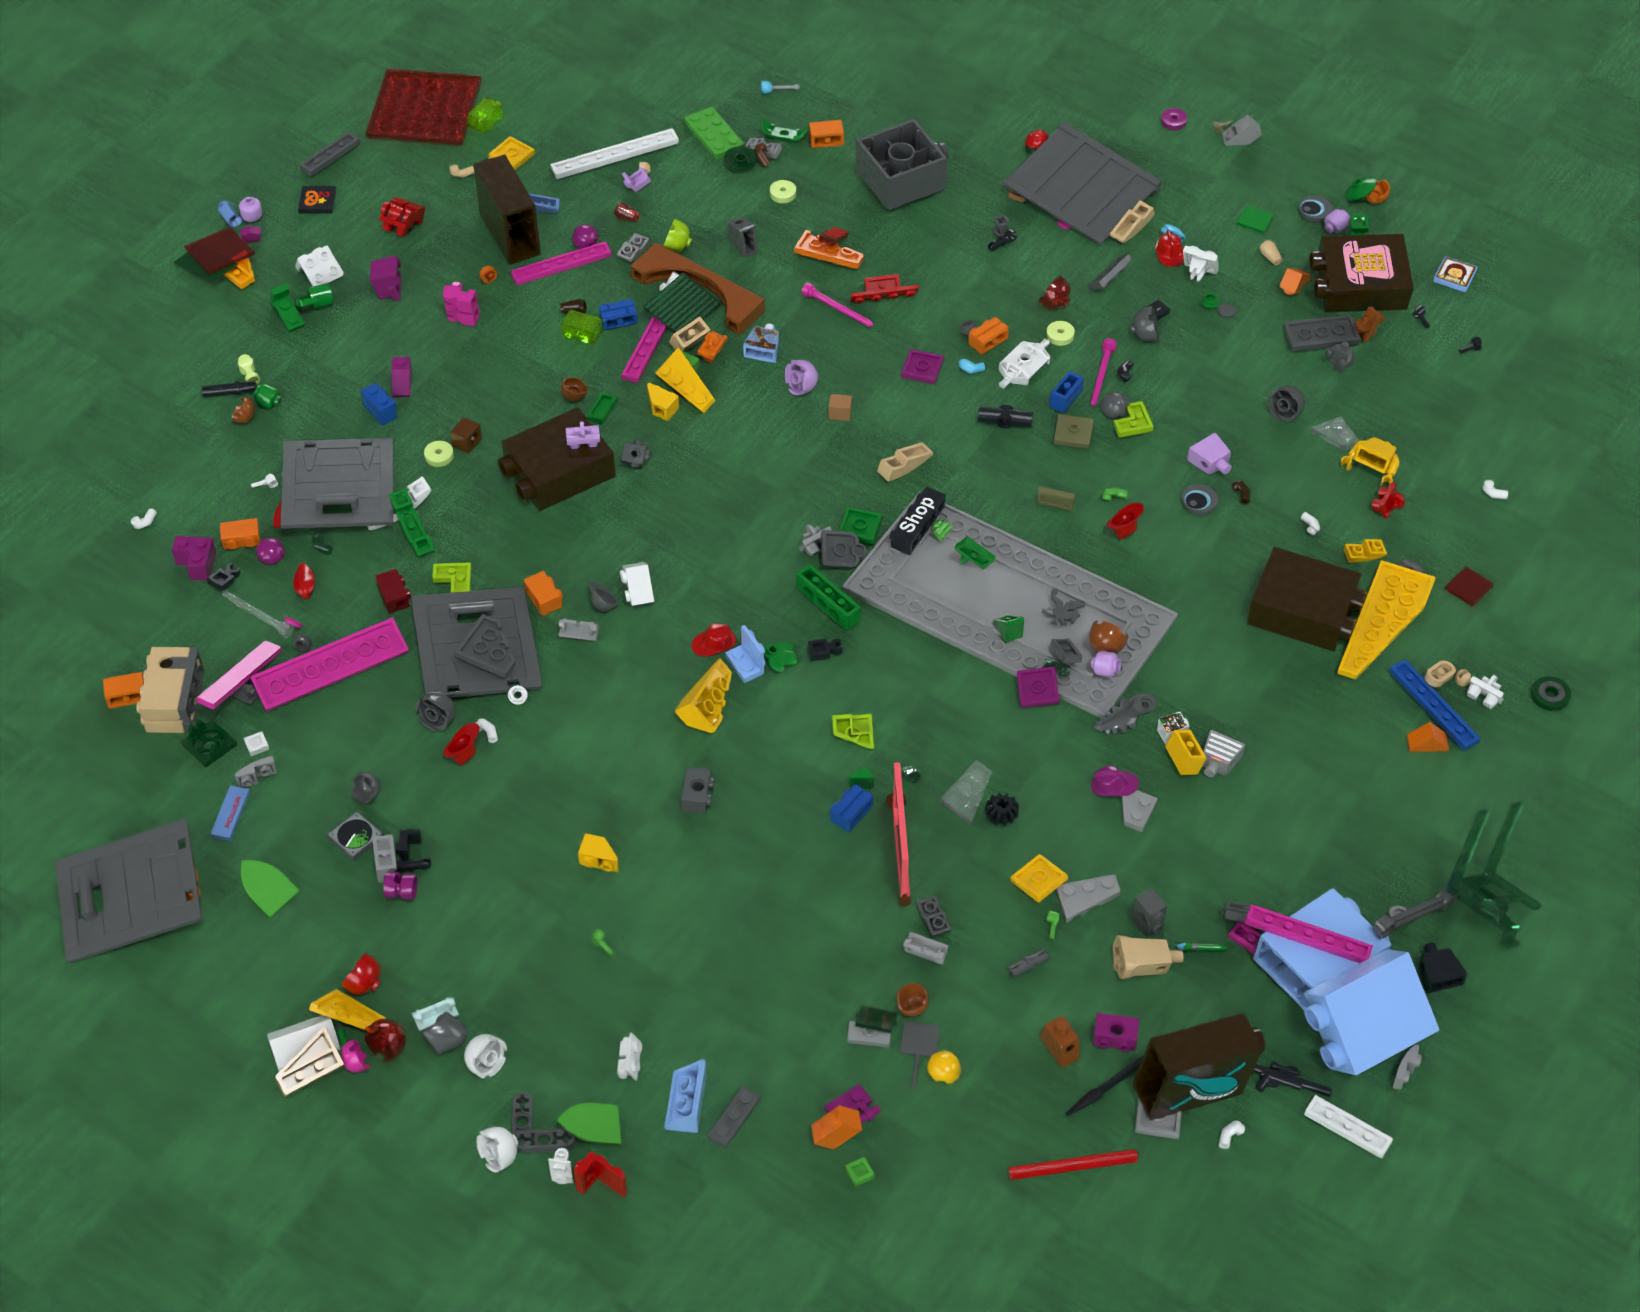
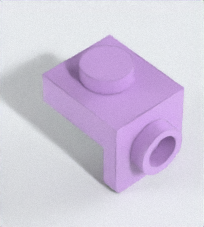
[622,167,651,193]

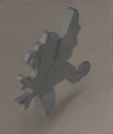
[1042,588,1086,626]

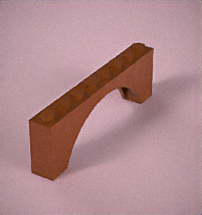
[631,243,765,335]

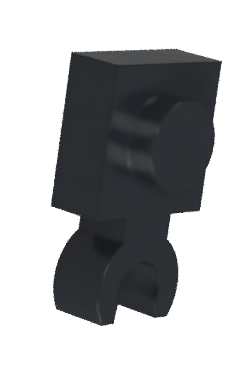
[207,563,240,592]
[808,638,843,661]

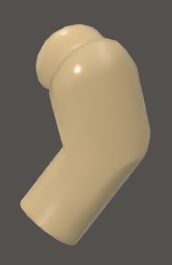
[449,164,475,178]

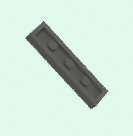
[300,131,360,177]

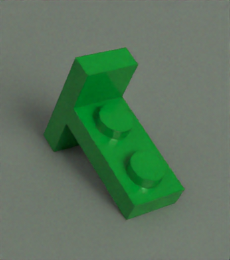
[270,283,305,333]

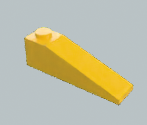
[675,658,732,733]

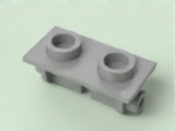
[558,618,600,641]
[903,931,949,965]

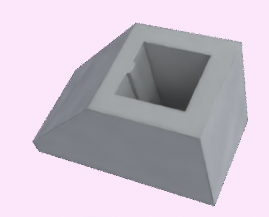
[1222,115,1262,146]

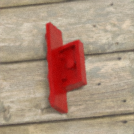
[850,274,919,303]

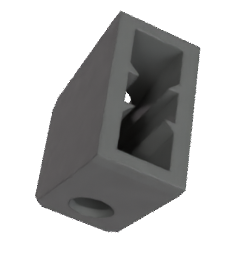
[727,217,758,258]

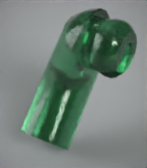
[1045,659,1071,676]

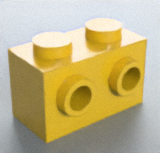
[1165,730,1207,775]

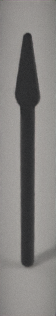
[1066,1055,1144,1116]

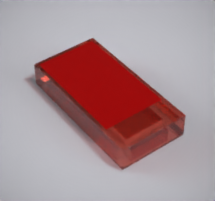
[818,226,849,246]

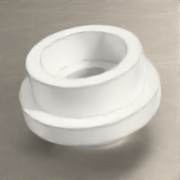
[508,685,527,705]

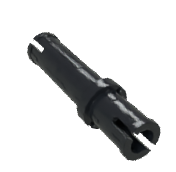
[202,381,257,397]

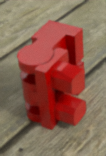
[379,197,425,236]

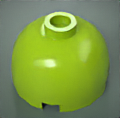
[663,218,692,253]

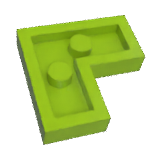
[1113,401,1154,438]
[433,562,472,593]

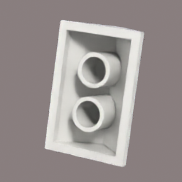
[267,1015,341,1071]

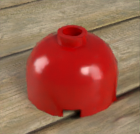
[341,953,382,995]

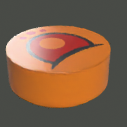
[479,266,497,283]

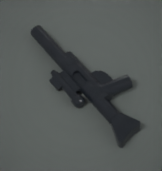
[1254,1062,1333,1097]

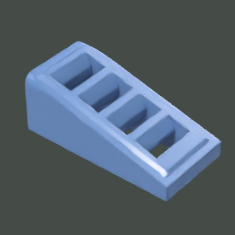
[529,193,560,213]

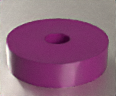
[1161,108,1187,130]

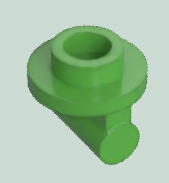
[931,519,953,541]

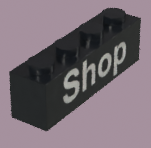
[889,486,946,555]

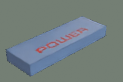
[210,786,250,841]

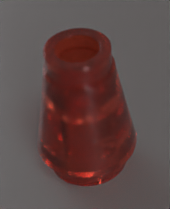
[614,202,640,222]

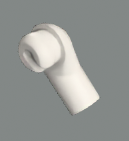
[1483,480,1508,500]
[131,509,157,529]
[475,719,498,743]

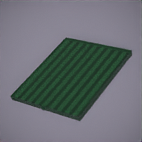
[643,273,722,333]

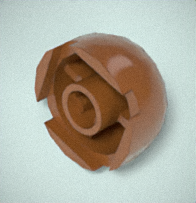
[1089,621,1129,654]

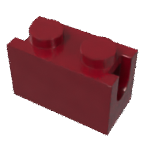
[375,569,411,614]

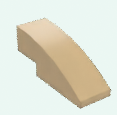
[1110,201,1155,243]
[877,442,933,482]

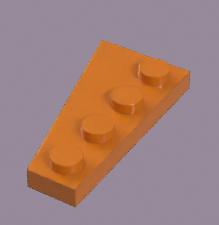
[794,230,864,269]

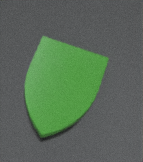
[240,860,300,918]
[557,1103,621,1145]

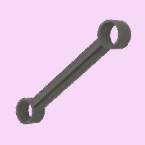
[1372,888,1457,939]

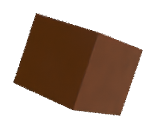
[450,417,482,454]

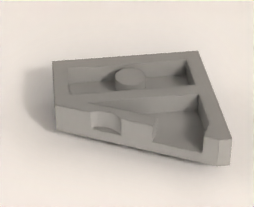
[1122,790,1158,832]

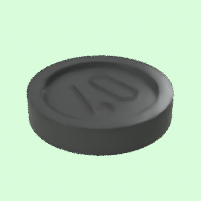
[1218,304,1236,319]

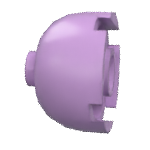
[785,360,818,395]

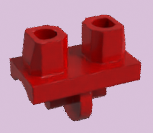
[1372,482,1405,518]

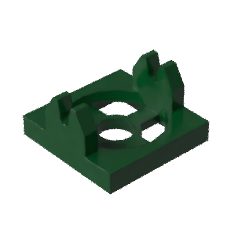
[181,719,237,768]

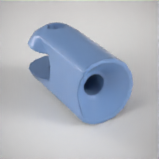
[218,201,243,227]

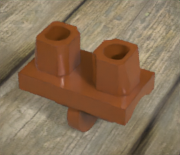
[1355,307,1385,342]

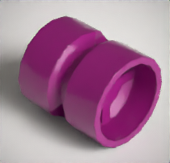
[383,872,418,900]

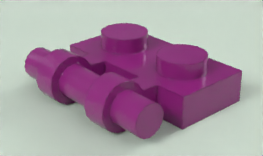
[824,1084,881,1124]

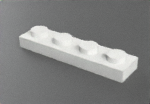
[1304,1095,1393,1159]

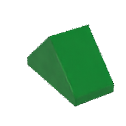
[993,614,1024,643]

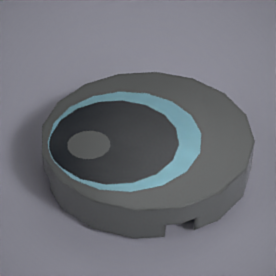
[1298,196,1333,223]
[1181,484,1219,516]

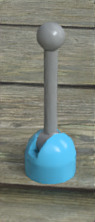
[761,81,800,94]

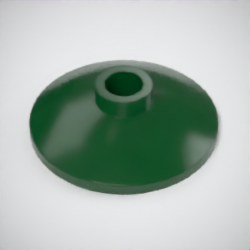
[724,146,757,170]

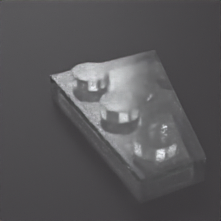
[939,760,992,826]

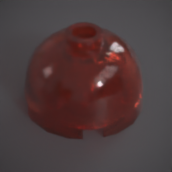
[1038,275,1071,310]
[365,1018,406,1062]

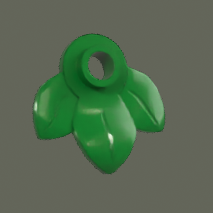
[764,641,799,673]

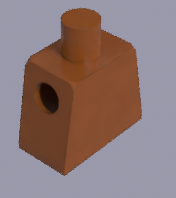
[1040,1016,1080,1068]

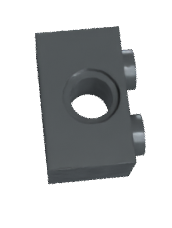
[681,768,714,814]
[1132,888,1167,937]

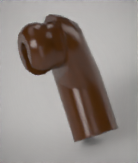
[755,142,770,167]

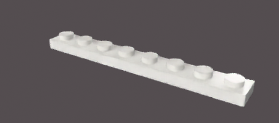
[550,128,679,179]

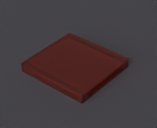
[1445,566,1494,607]

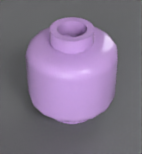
[239,197,263,222]
[1324,209,1350,234]
[1091,651,1121,677]

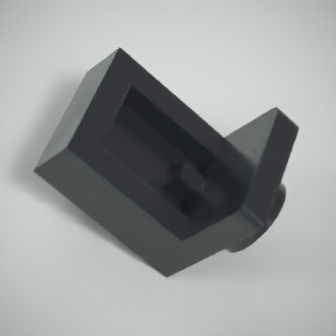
[396,829,422,861]

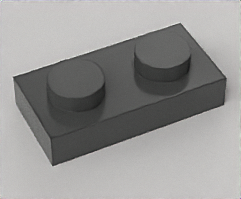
[1050,638,1082,665]

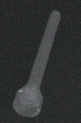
[222,590,294,638]

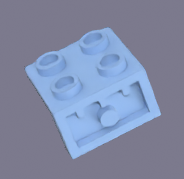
[725,625,765,683]

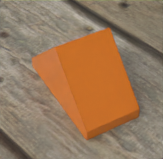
[1406,722,1449,752]

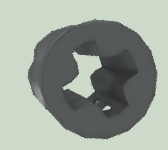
[993,215,1009,237]

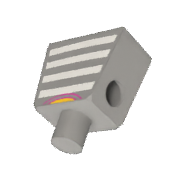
[1203,730,1245,778]

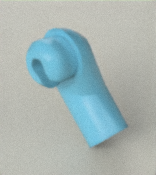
[1161,224,1186,242]

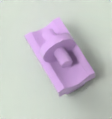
[566,421,600,449]

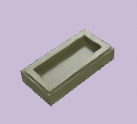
[1037,486,1075,511]

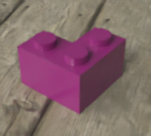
[172,536,216,581]

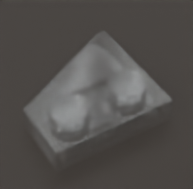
[1310,416,1360,451]

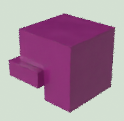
[370,255,402,301]

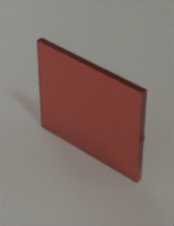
[184,227,255,274]

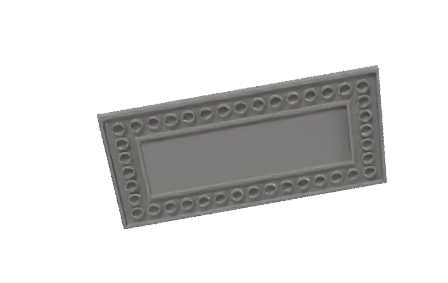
[842,491,1179,718]

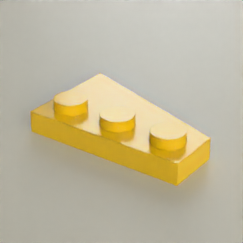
[309,989,386,1032]

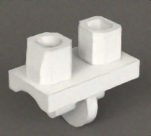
[1467,675,1504,709]

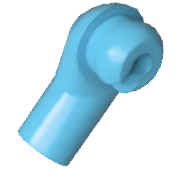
[959,359,985,374]

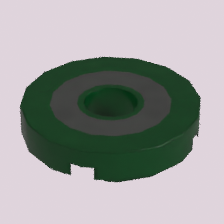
[1531,676,1571,711]

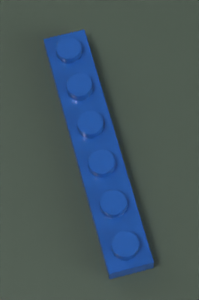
[1389,659,1480,751]

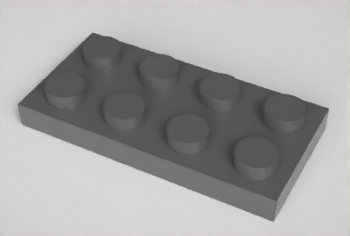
[1283,314,1361,352]

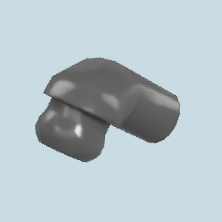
[1398,559,1426,574]

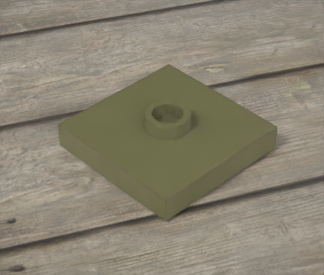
[1053,414,1094,449]

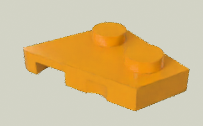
[224,252,255,289]

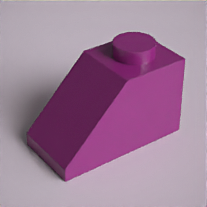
[391,357,413,398]

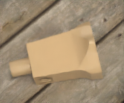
[1113,935,1183,979]

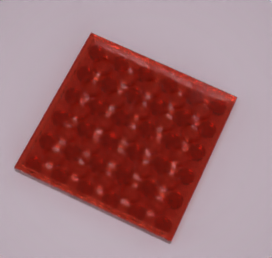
[366,68,482,145]

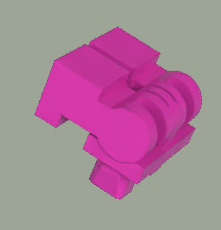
[443,282,480,327]

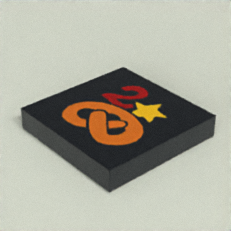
[298,186,336,213]

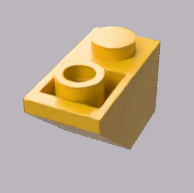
[647,383,679,421]
[578,833,619,872]

